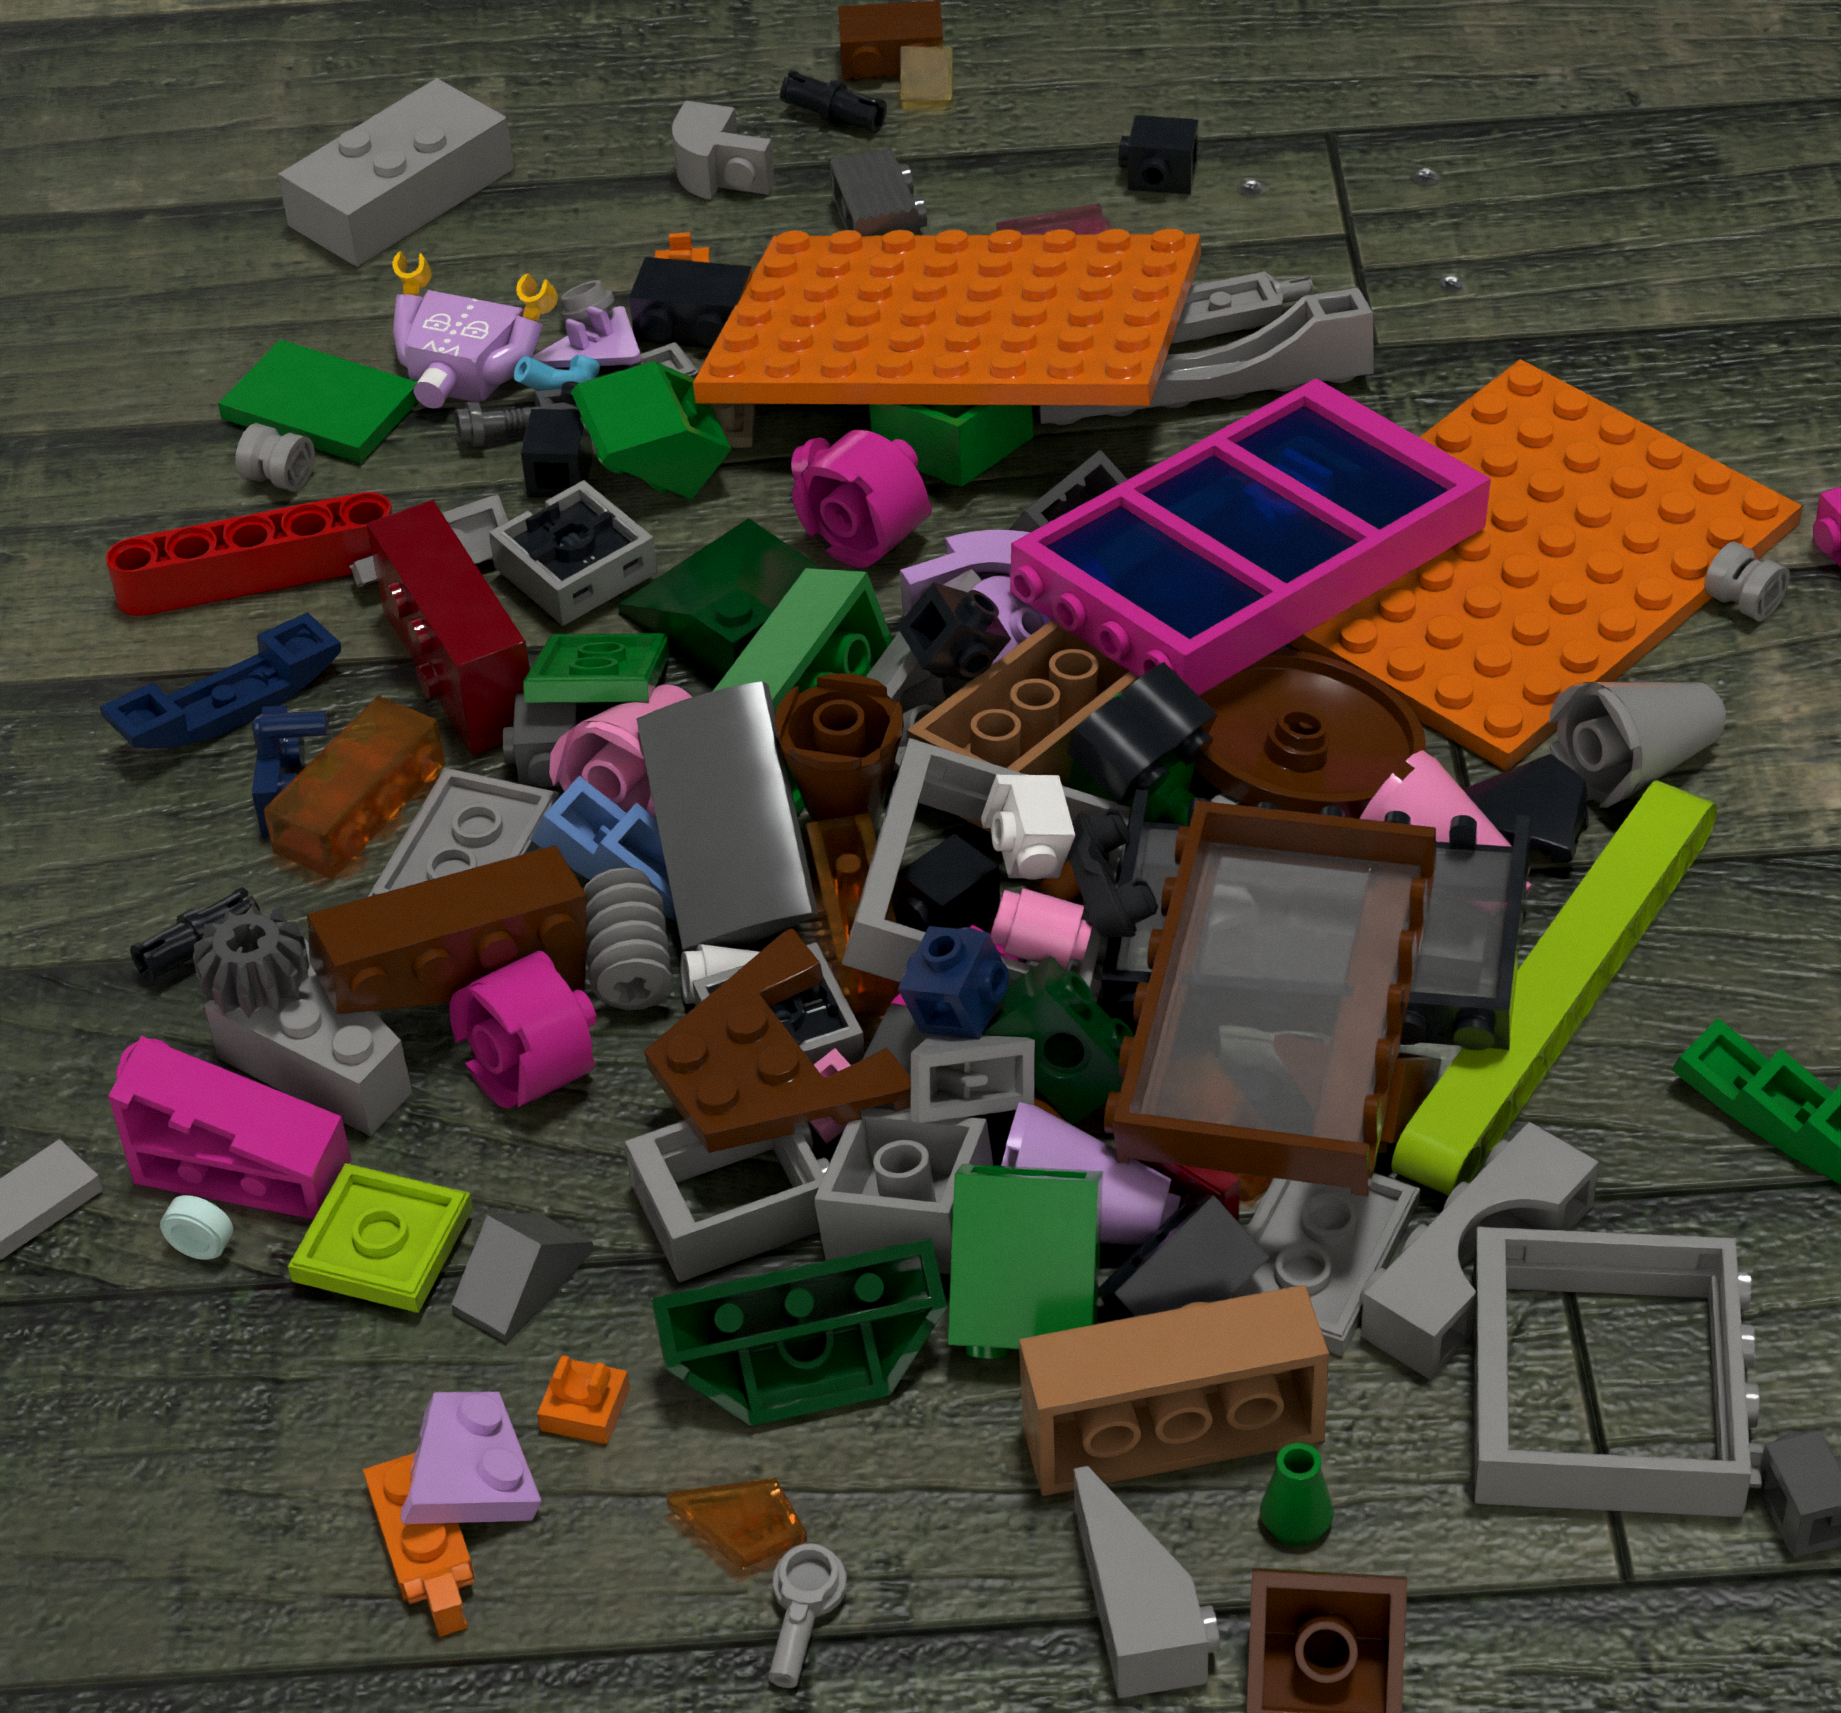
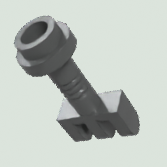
[455,389,579,448]

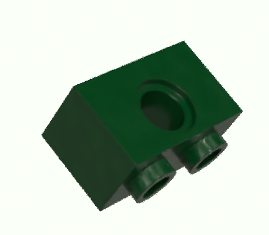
[983,956,1135,1126]

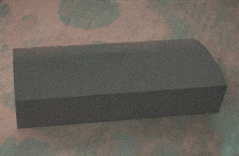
[636,681,819,951]

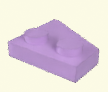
[400,1392,542,1524]

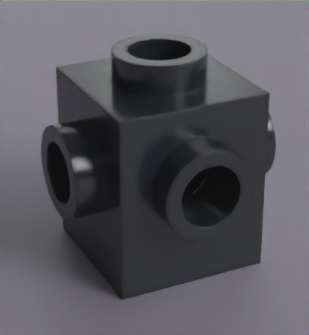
[897,582,1011,682]

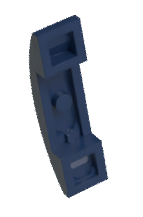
[100,612,341,749]

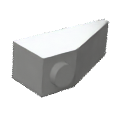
[1074,1466,1220,1699]

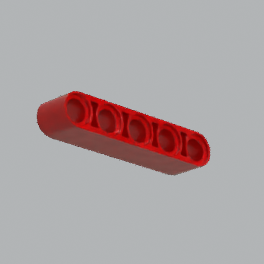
[105,492,393,616]

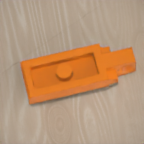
[363,1452,475,1637]

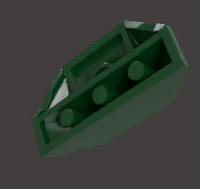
[651,1237,947,1427]

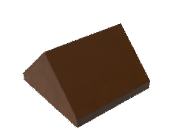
[1246,1568,1407,1713]

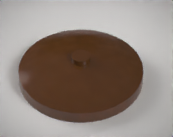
[1194,649,1426,819]

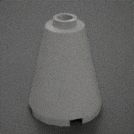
[1549,682,1726,808]

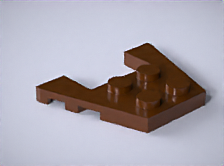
[644,928,911,1153]

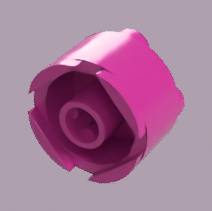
[792,430,932,568]
[449,951,597,1109]

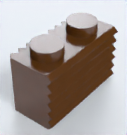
[838,0,944,81]

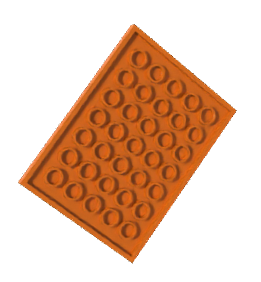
[693,229,1201,406]
[1223,359,1802,772]

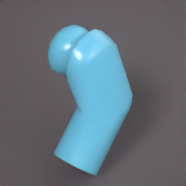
[514,355,600,391]

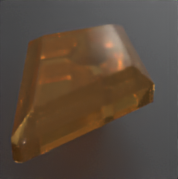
[666,1478,808,1570]

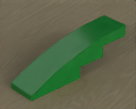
[1671,1018,1841,1185]

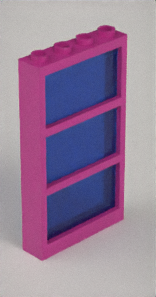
[1010,378,1491,696]

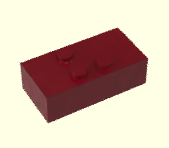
[366,500,530,756]

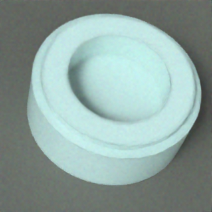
[160,1195,234,1260]

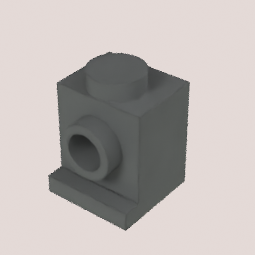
[1758,1430,1841,1558]

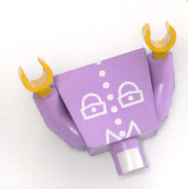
[392,251,558,408]

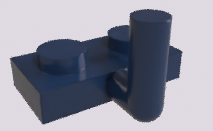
[252,705,329,837]

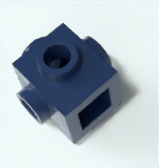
[898,926,1010,1039]

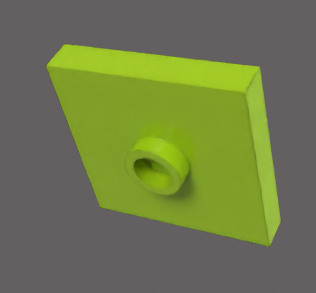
[288,1163,473,1313]

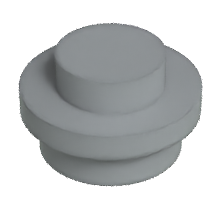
[561,280,615,326]

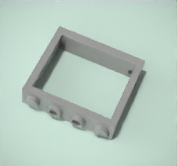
[842,738,1131,1035]
[1473,1227,1763,1517]

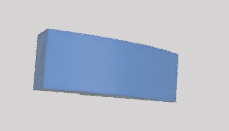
[530,776,677,921]

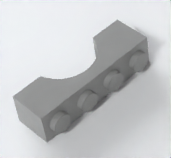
[1359,1122,1599,1380]

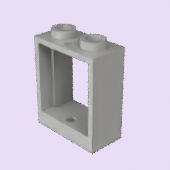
[625,1120,830,1283]

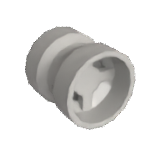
[235,423,315,492]
[1704,541,1790,622]

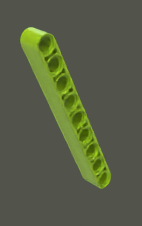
[1391,780,1718,1197]

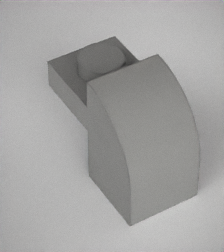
[672,101,775,200]

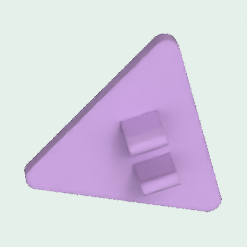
[532,306,642,368]

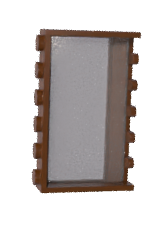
[1104,800,1437,1197]

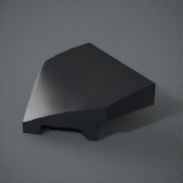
[1463,754,1589,861]

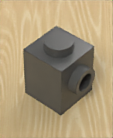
[503,693,581,788]

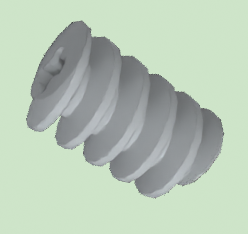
[584,867,673,1010]

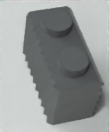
[830,146,927,236]

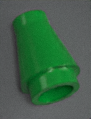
[1260,1442,1334,1546]

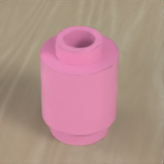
[991,888,1093,970]

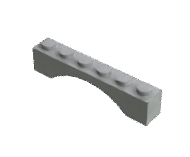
[1034,288,1374,425]

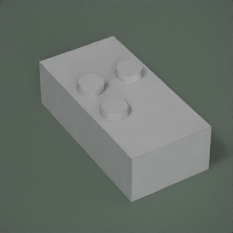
[278,78,514,267]

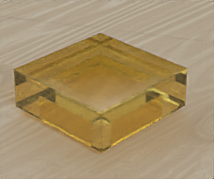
[900,46,954,100]

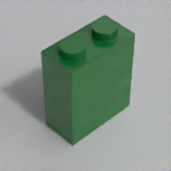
[948,1164,1103,1358]

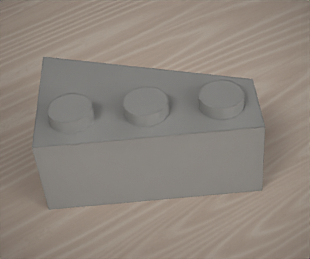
[204,939,412,1137]

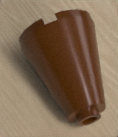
[775,674,904,848]

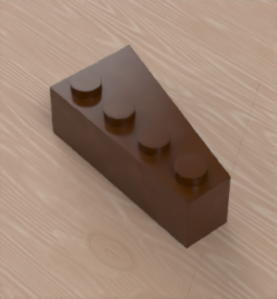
[307,845,587,1014]

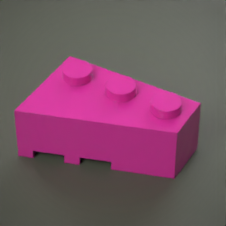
[108,1036,352,1219]

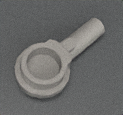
[768,1543,847,1688]

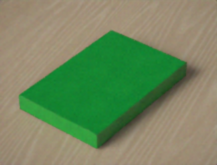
[218,339,418,463]
[523,633,670,703]

